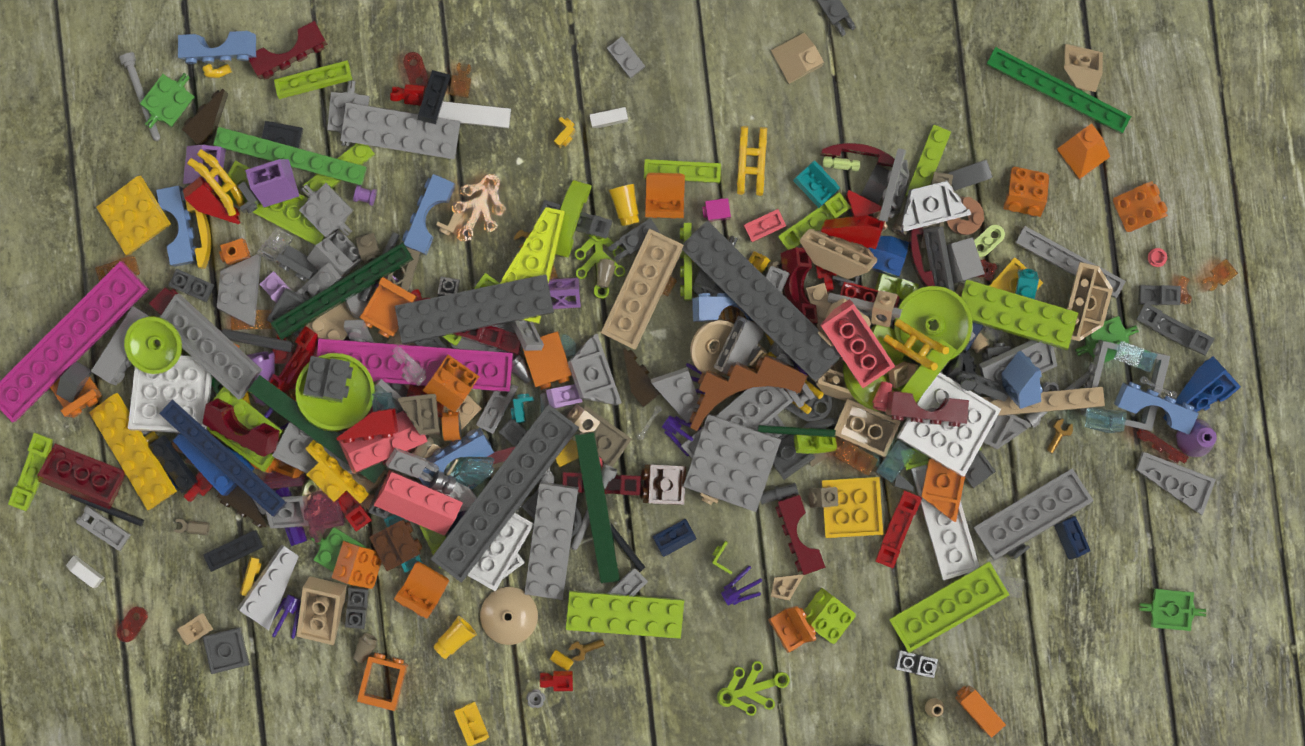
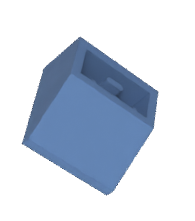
[1001,351,1043,409]

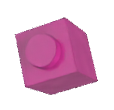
[702,198,731,222]

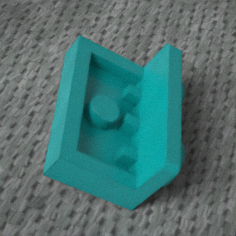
[793,161,840,208]
[511,394,534,423]

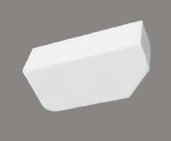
[590,107,628,128]
[66,555,105,588]

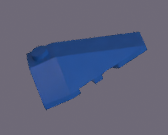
[868,236,909,278]
[1163,356,1241,421]
[173,433,255,496]

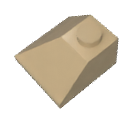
[771,32,824,84]
[1064,44,1103,92]

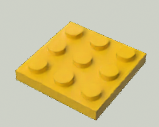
[96,176,171,255]
[821,477,883,538]

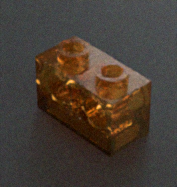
[833,440,878,476]

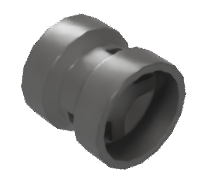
[430,470,456,495]

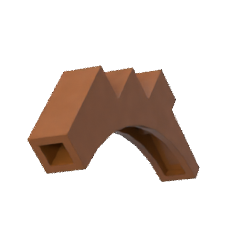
[689,354,808,431]

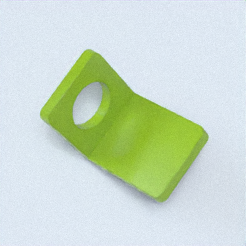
[712,540,732,574]

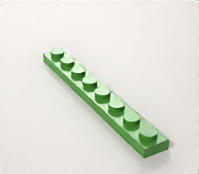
[213,127,367,186]

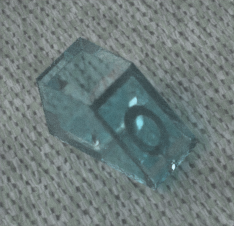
[876,440,916,483]
[454,457,494,489]

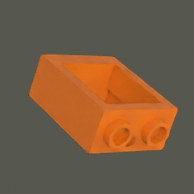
[357,653,408,711]
[955,685,1006,738]

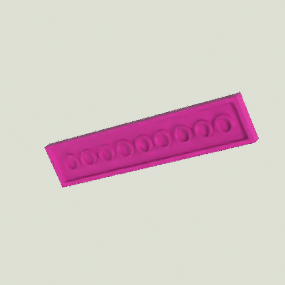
[0,261,149,423]
[317,339,513,392]

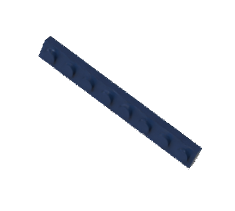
[159,399,287,517]

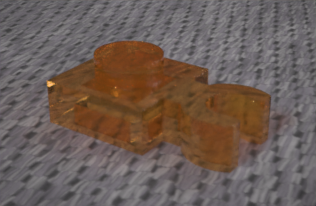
[449,63,472,98]
[1201,259,1238,292]

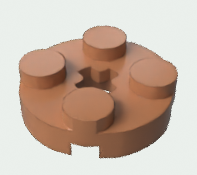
[945,197,984,235]

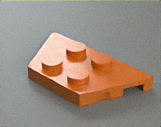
[921,458,966,522]

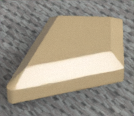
[770,574,803,601]

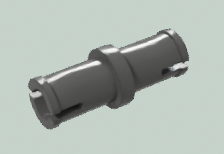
[760,482,799,505]

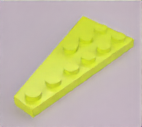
[500,207,565,324]

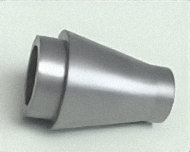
[511,355,533,384]

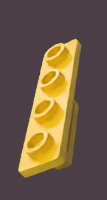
[305,440,369,503]

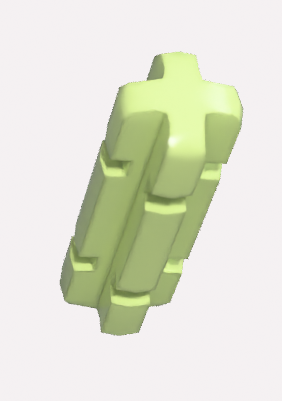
[823,156,860,171]

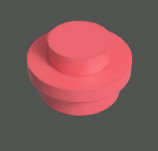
[1148,248,1167,267]

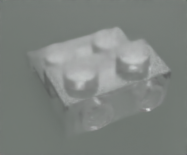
[392,345,426,386]

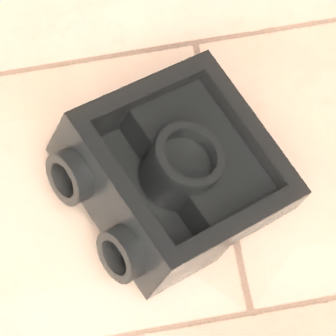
[303,356,353,403]

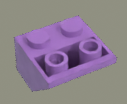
[183,145,226,186]
[245,159,299,207]

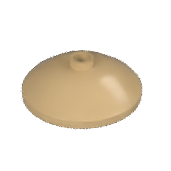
[690,319,734,375]
[480,587,538,645]

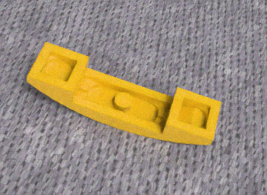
[185,199,211,269]

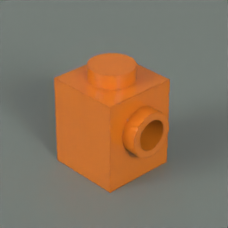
[219,238,251,265]

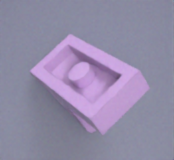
[260,271,291,303]
[546,384,583,409]

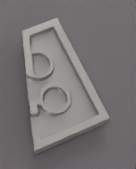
[651,367,700,423]

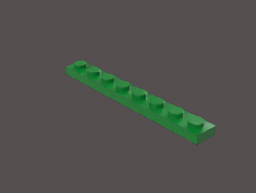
[986,47,1132,134]

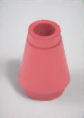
[872,382,893,412]

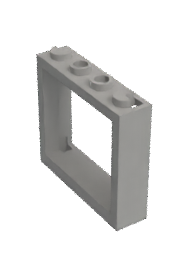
[1080,340,1170,431]

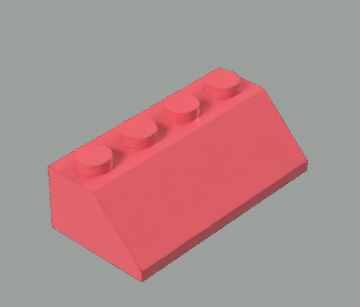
[820,299,895,388]
[338,411,428,474]
[374,470,463,536]

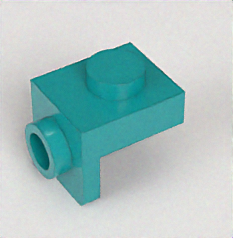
[1015,269,1039,300]

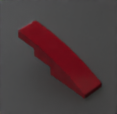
[452,326,521,355]

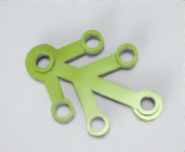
[575,235,625,299]
[717,661,790,716]

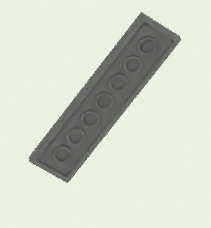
[395,274,554,344]

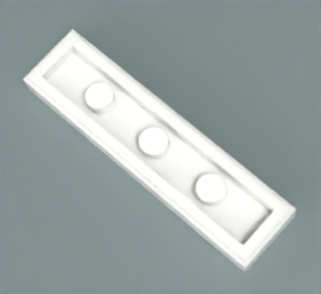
[439,102,511,129]

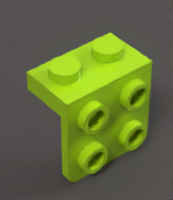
[803,588,856,644]

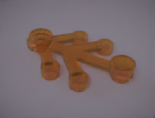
[452,174,505,242]

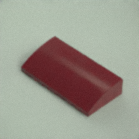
[37,443,126,510]

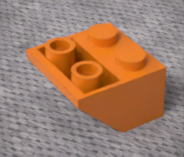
[423,354,480,413]

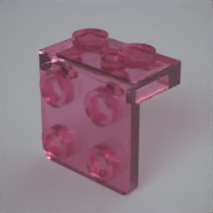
[304,491,345,543]

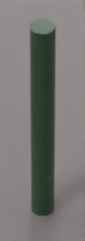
[758,425,836,437]

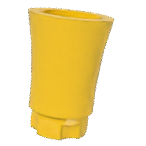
[608,184,639,226]
[434,616,477,659]

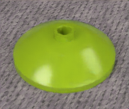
[124,316,182,374]

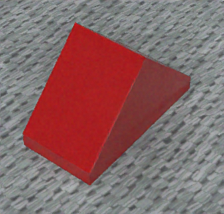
[845,190,882,217]

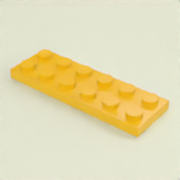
[89,393,177,511]

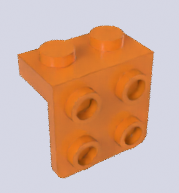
[1003,167,1049,217]
[645,173,685,219]
[1113,181,1168,232]
[50,377,103,418]
[331,541,382,589]
[394,562,449,619]
[768,606,816,653]

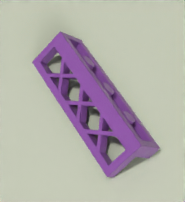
[549,278,581,309]

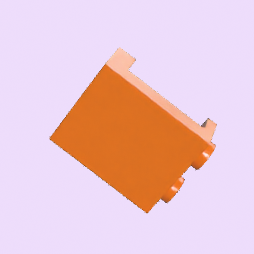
[359,277,417,338]
[522,331,572,390]

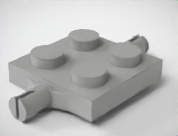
[327,81,370,146]
[299,183,354,238]

